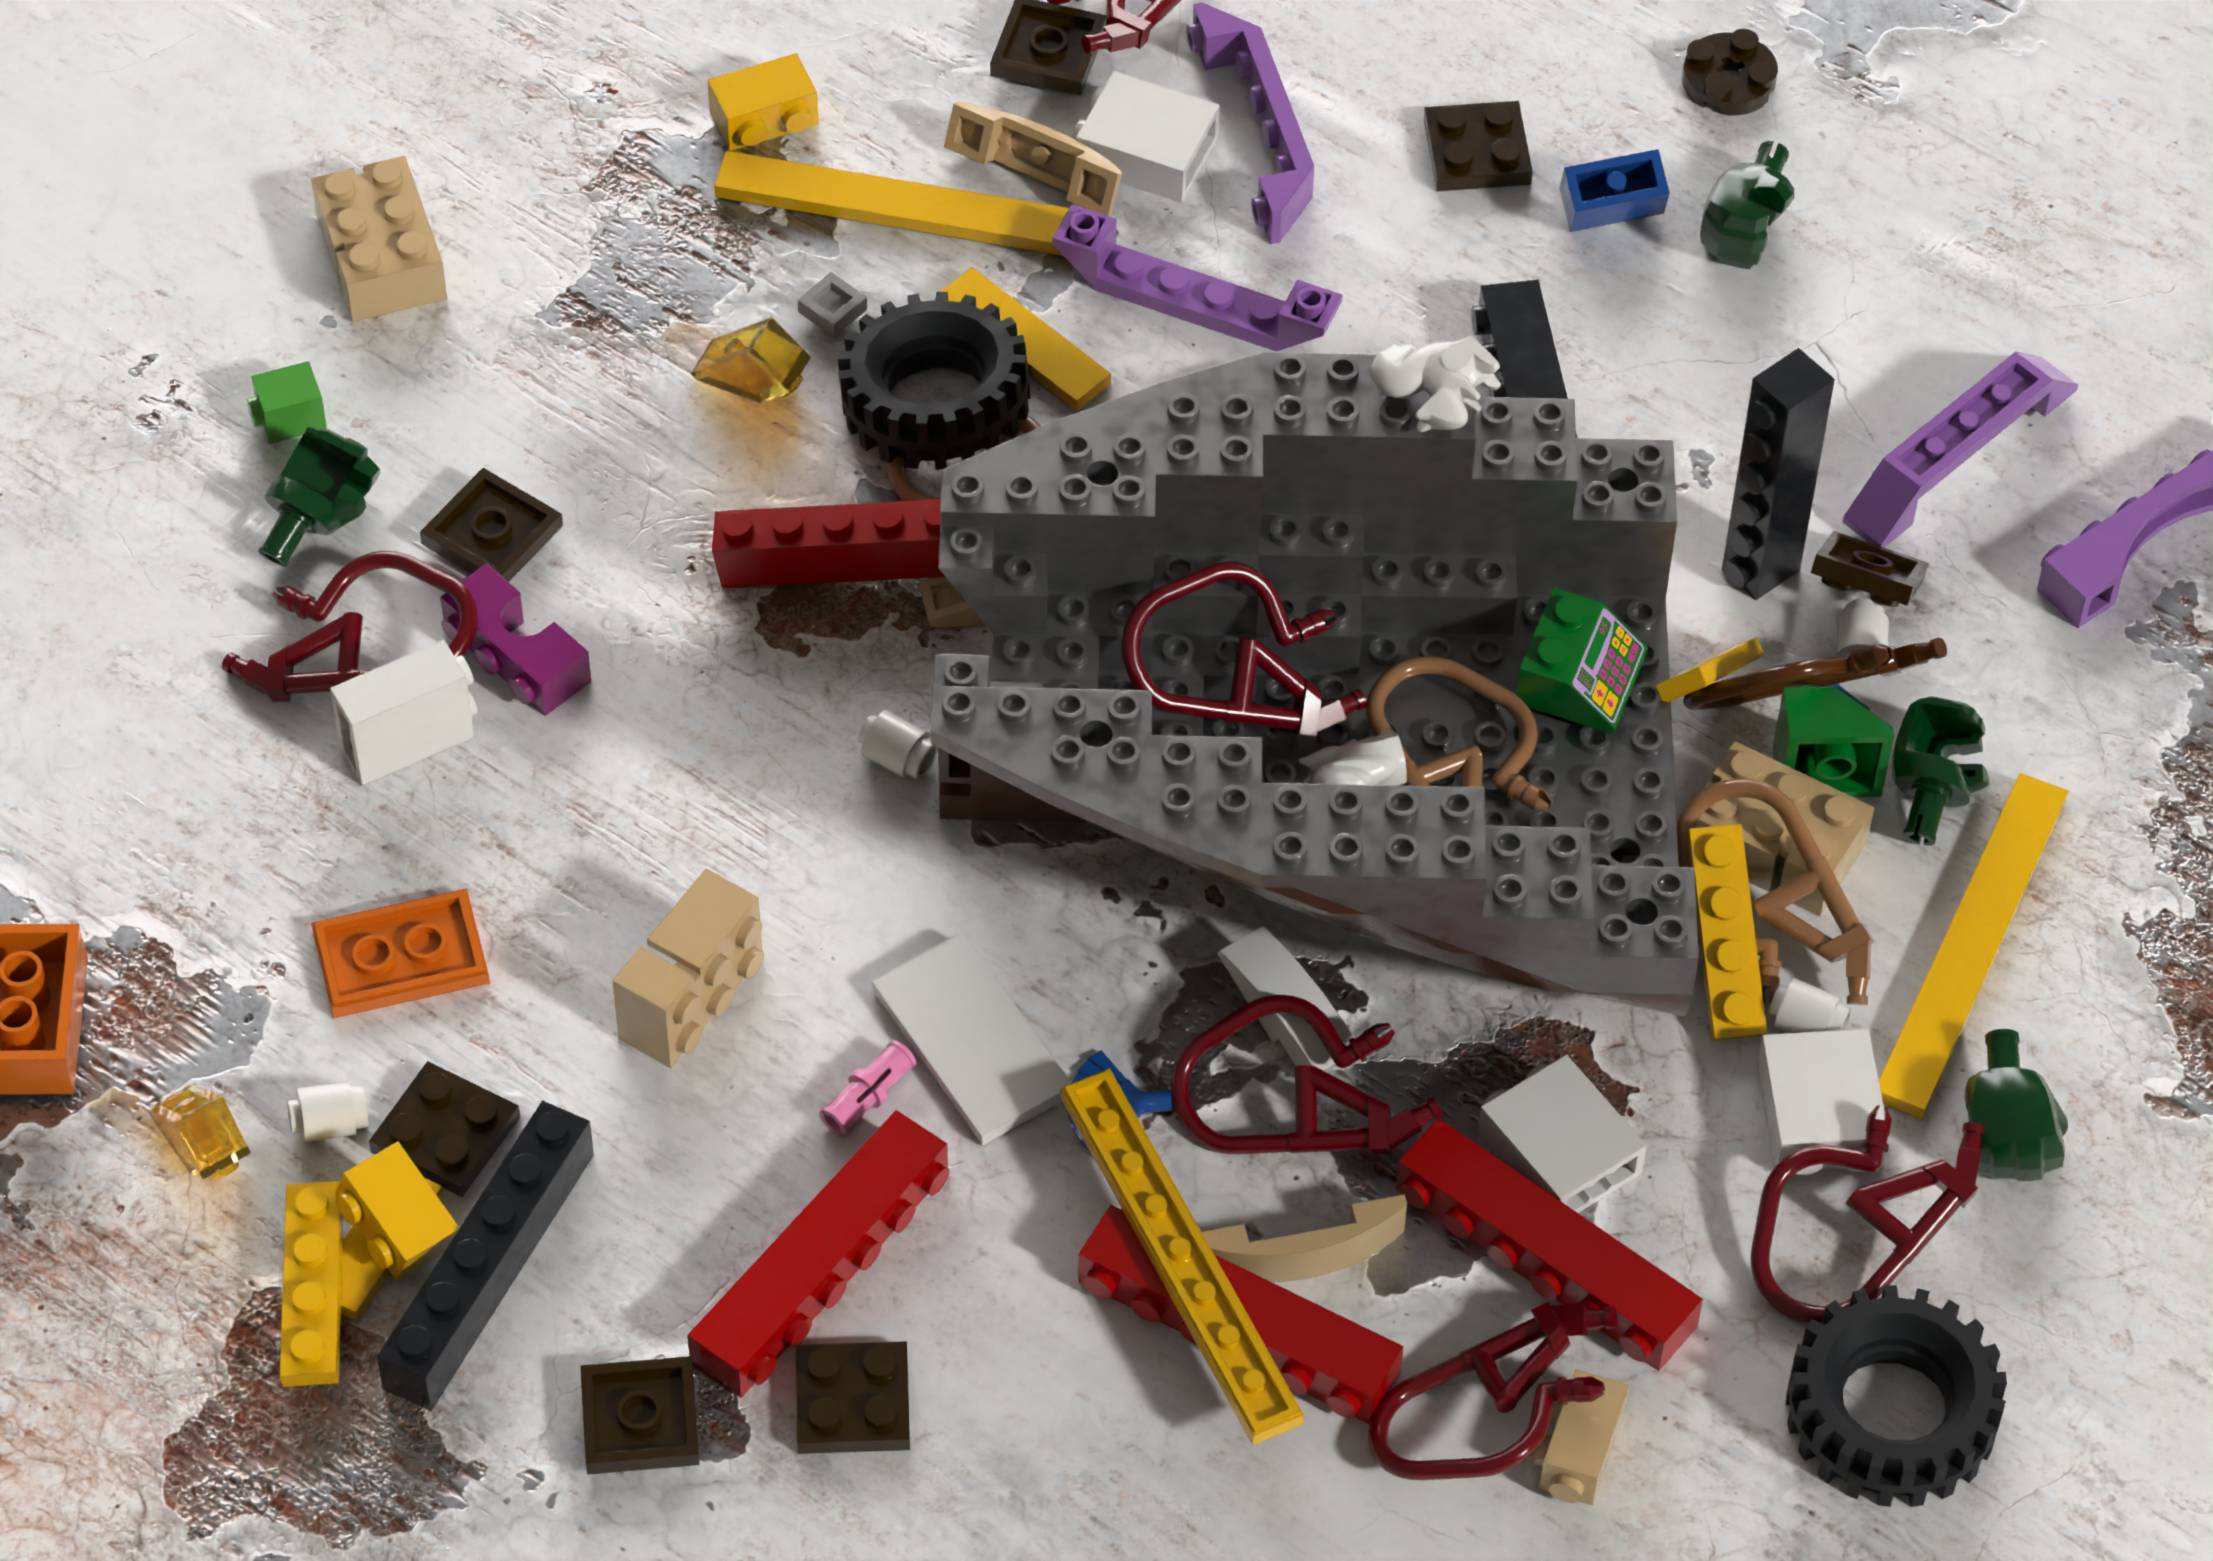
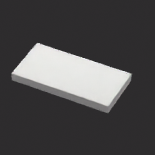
[872,932,1072,1146]

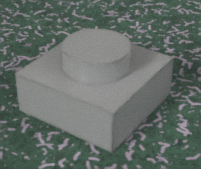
[797,272,867,337]

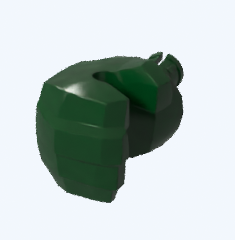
[1700,141,1794,269]
[258,427,380,567]
[1892,696,1989,846]
[1964,1029,2068,1181]

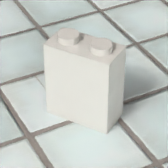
[1072,71,1220,203]
[330,640,478,786]
[1757,1029,1889,1175]
[1477,1054,1647,1213]

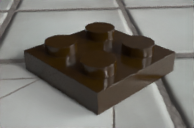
[990,0,1106,95]
[1424,101,1533,192]
[420,468,563,582]
[1810,531,1929,607]
[369,1061,520,1198]
[796,1341,910,1454]
[580,1356,700,1475]

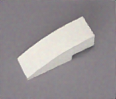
[1217,926,1355,1072]

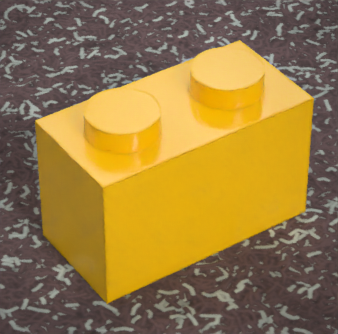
[707,53,819,151]
[335,1142,459,1281]

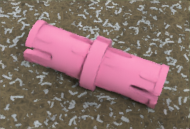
[819,1040,916,1136]

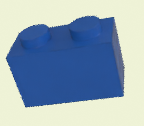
[1559,149,1670,232]

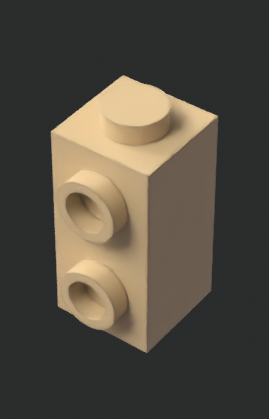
[1533,1369,1629,1506]

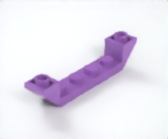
[1186,2,1314,244]
[1052,204,1343,352]
[1842,352,2078,548]

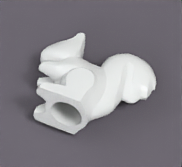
[1371,335,1501,432]
[1299,728,1407,786]

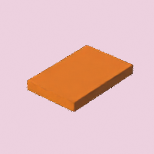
[311,888,490,1019]

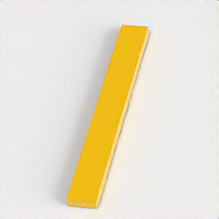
[714,151,1069,256]
[1879,773,2069,1119]
[1060,1068,1304,1445]

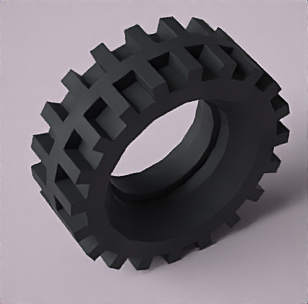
[838,292,1031,470]
[1785,1285,2007,1507]

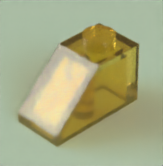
[690,317,811,403]
[147,1083,251,1181]

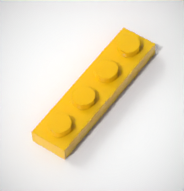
[1686,824,1767,1041]
[280,1181,343,1387]

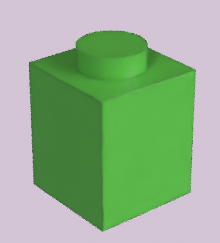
[246,361,327,444]

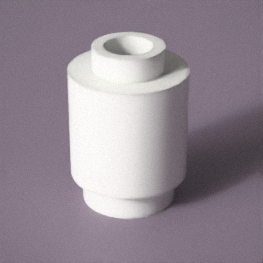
[1836,599,1889,657]
[858,710,938,780]
[1768,978,1852,1033]
[287,1081,369,1142]

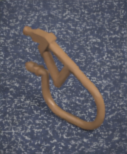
[1366,656,1553,812]
[1677,779,1875,1005]

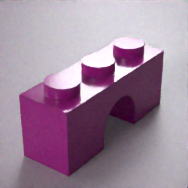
[440,563,591,716]

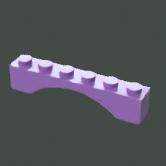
[2037,449,2213,628]

